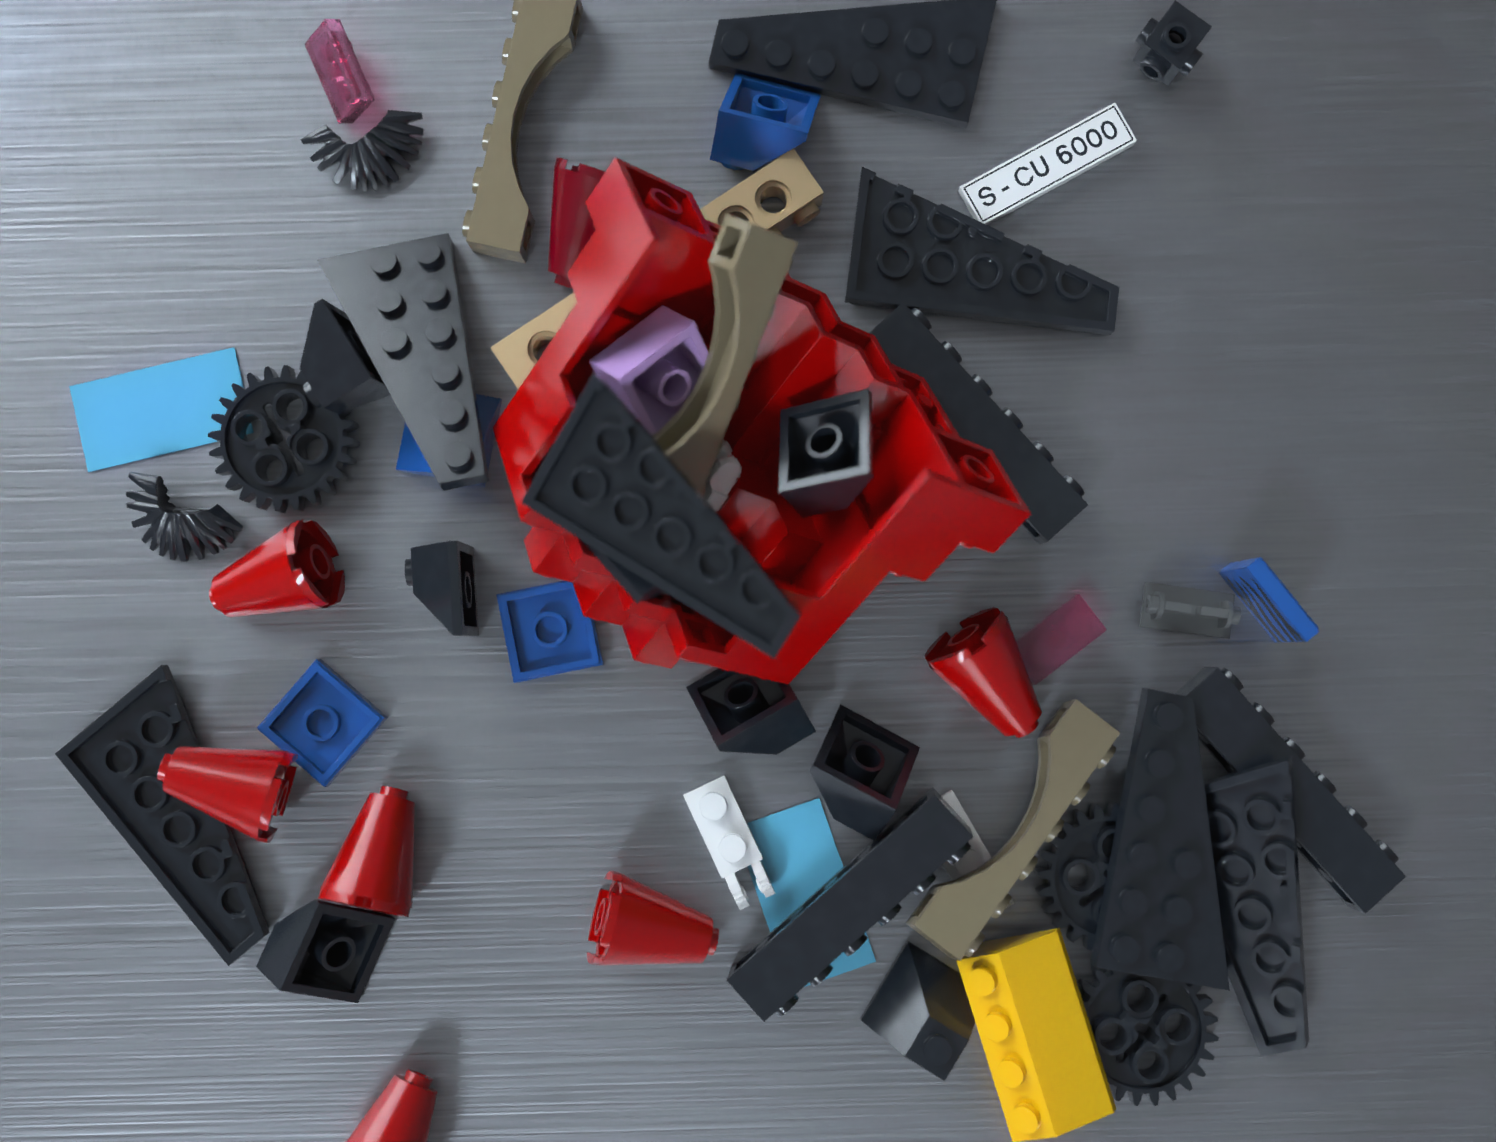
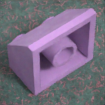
[589,305,708,436]

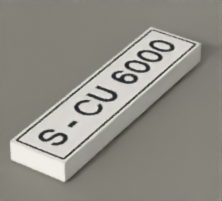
[958,103,1137,225]

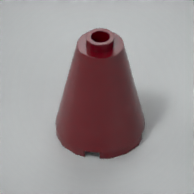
[548,158,606,289]

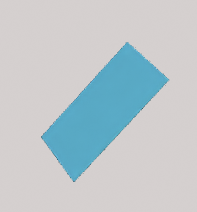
[69,347,254,472]
[747,798,876,987]

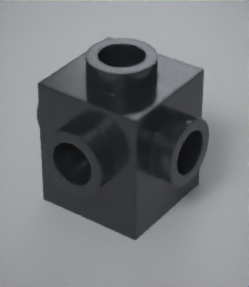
[1132,0,1212,86]

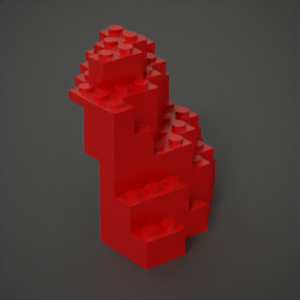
[493,157,1031,685]

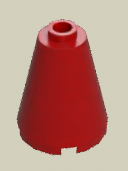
[209,519,345,618]
[925,607,1042,738]
[157,746,298,843]
[318,786,415,917]
[587,870,719,966]
[346,1069,438,1142]

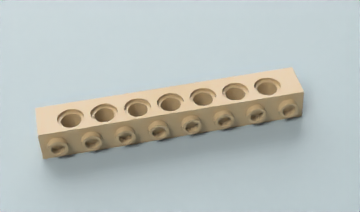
[490,148,824,389]

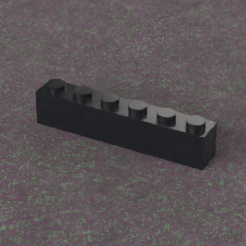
[869,303,1088,545]
[1175,667,1406,914]
[727,788,973,1022]

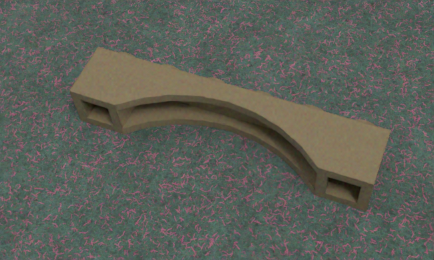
[462,0,583,263]
[652,214,798,496]
[906,699,1120,961]

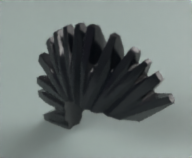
[301,110,424,192]
[126,472,243,562]

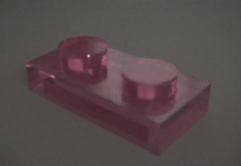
[304,19,375,124]
[1016,594,1107,685]

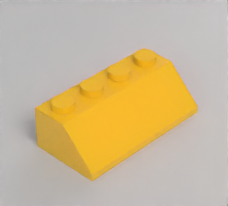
[956,928,1117,1142]

